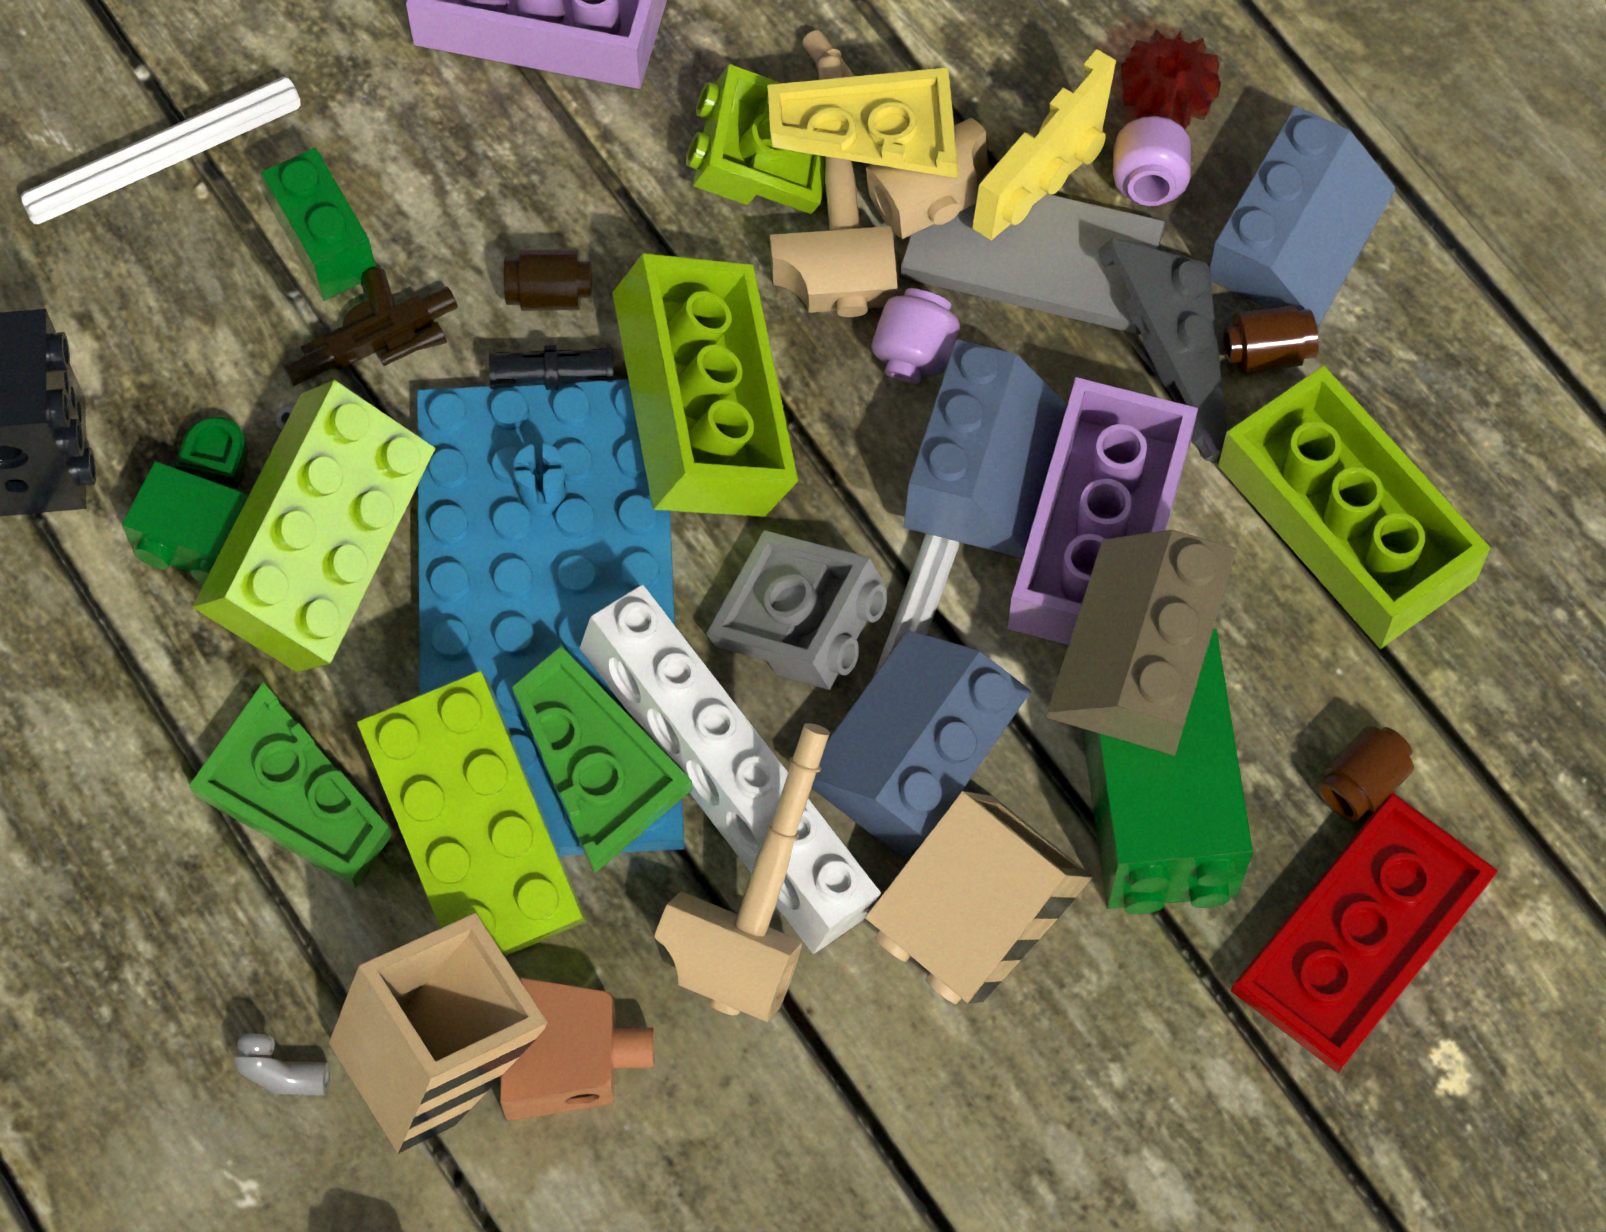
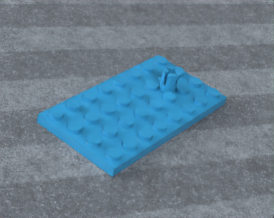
[417,379,685,856]

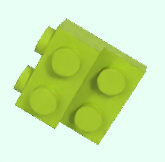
[686,64,826,214]

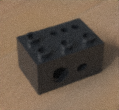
[0,309,96,517]

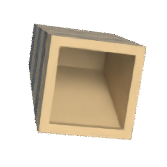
[865,791,1092,1004]
[329,913,548,1154]

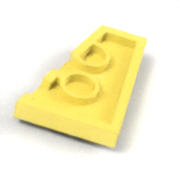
[972,49,1116,241]
[767,67,959,179]

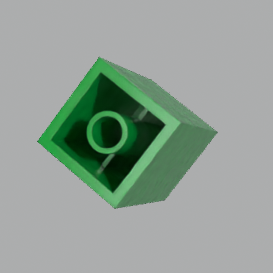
[1081,629,1253,914]

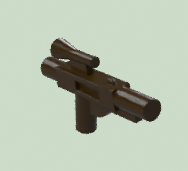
[282,268,458,387]

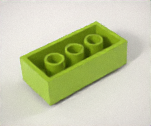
[612,253,798,517]
[1218,365,1491,649]
[192,380,436,672]
[357,671,588,957]

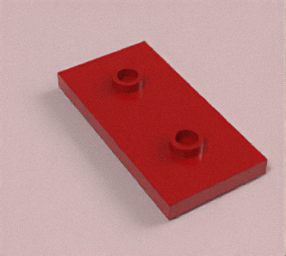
[1231,793,1498,1074]

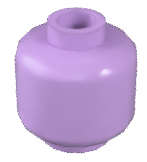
[1113,116,1191,206]
[871,288,960,384]

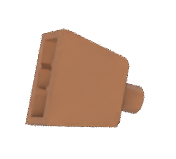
[500,977,655,1120]

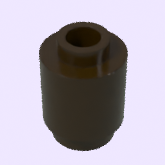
[504,249,592,311]

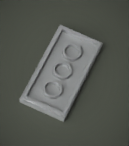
[900,178,1165,334]

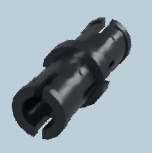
[489,345,614,390]

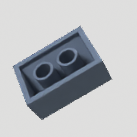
[1210,105,1396,329]
[903,339,1068,558]
[812,630,1031,858]

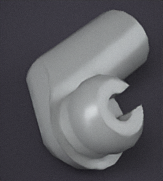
[233,1033,330,1096]

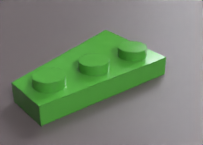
[512,646,693,874]
[189,682,392,889]

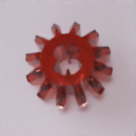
[1120,29,1221,130]

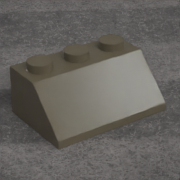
[1046,530,1237,756]

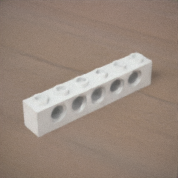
[580,585,881,954]

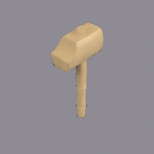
[802,30,988,239]
[770,56,898,317]
[654,723,830,1022]

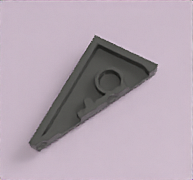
[1098,238,1227,463]

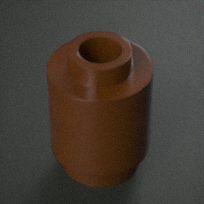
[1223,305,1319,374]
[1318,726,1414,822]

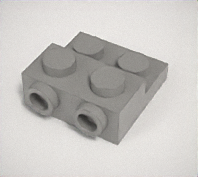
[706,530,887,690]

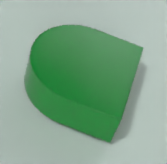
[175,417,248,487]

